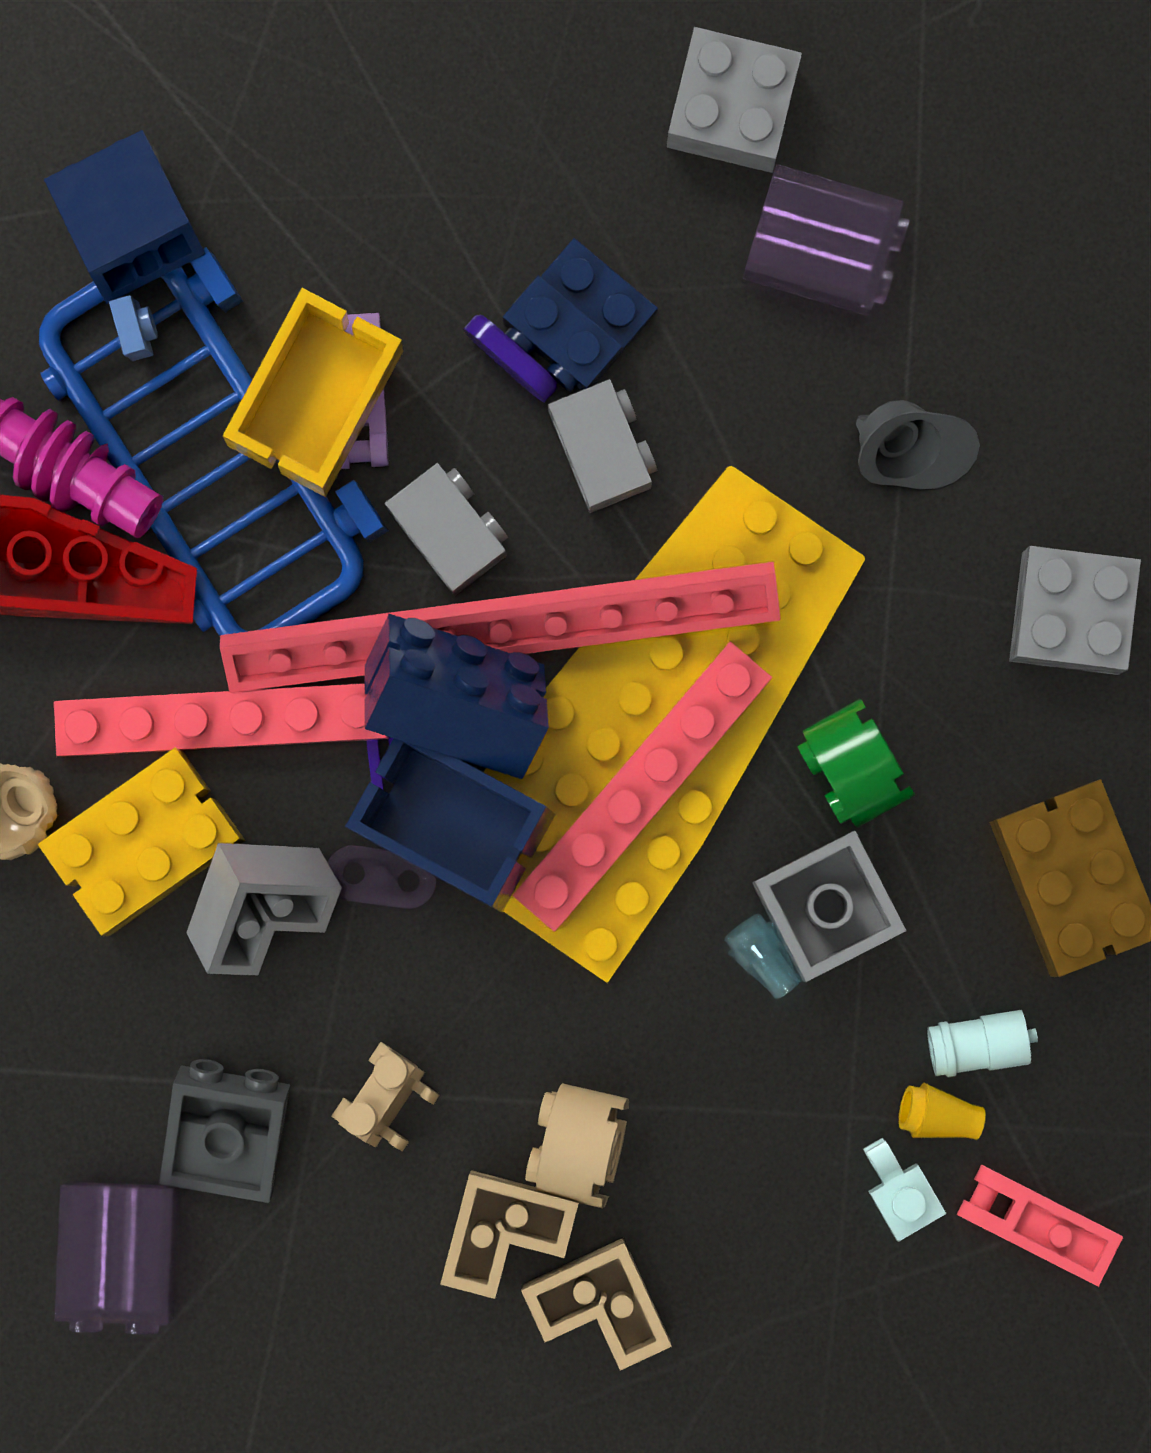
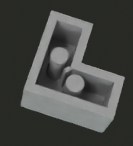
[186,843,342,975]

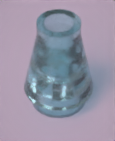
[725,914,801,999]

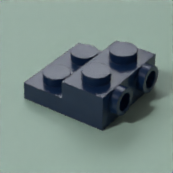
[503,238,658,392]

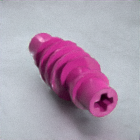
[0,397,163,538]

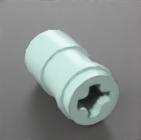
[927,1010,1038,1077]

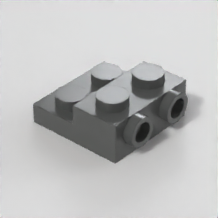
[159,1059,290,1203]

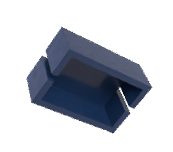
[365,614,549,779]
[345,738,556,913]

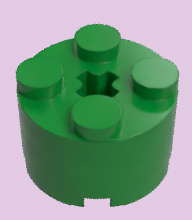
[797,698,915,828]

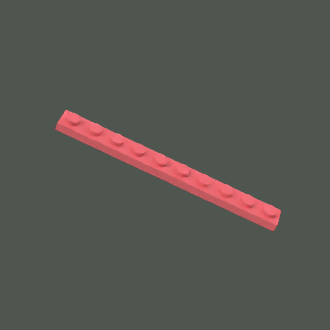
[220,562,781,693]

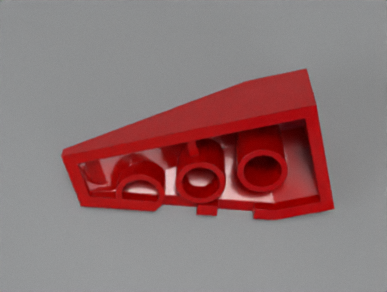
[0,495,197,624]

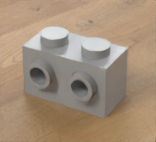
[548,379,658,513]
[385,462,508,596]

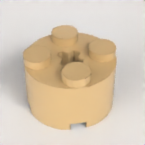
[526,1083,629,1208]

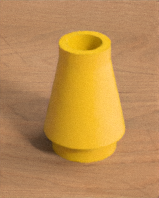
[899,1083,985,1140]

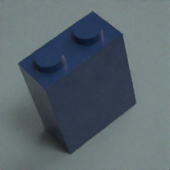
[44,130,205,304]

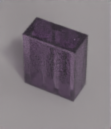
[743,164,909,316]
[55,1182,179,1334]

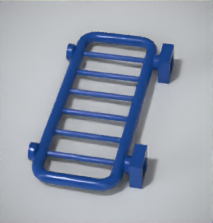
[39,247,389,636]

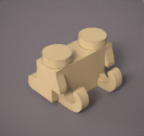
[332,1042,440,1151]

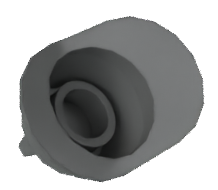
[856,400,980,489]

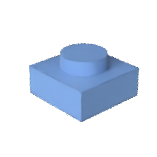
[109,295,158,361]

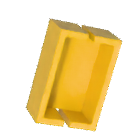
[223,288,403,497]
[38,747,246,936]

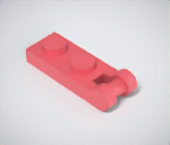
[957,1165,1123,1287]

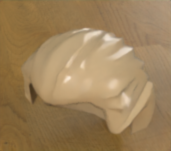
[0,763,57,860]

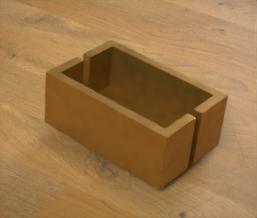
[989,779,1151,977]

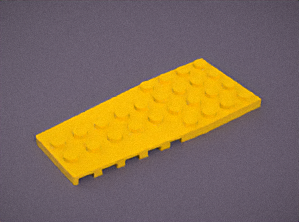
[483,466,865,983]

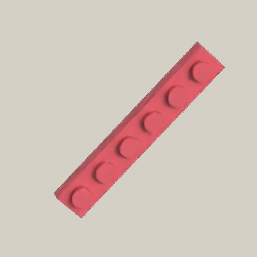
[512,641,773,932]
[54,684,389,757]

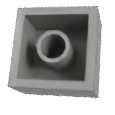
[667,27,802,173]
[1009,546,1141,675]
[752,831,906,982]

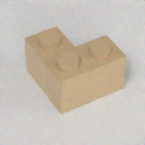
[440,1170,579,1299]
[521,1238,672,1370]

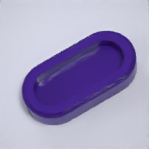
[463,314,558,403]

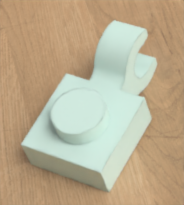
[863,1138,946,1242]

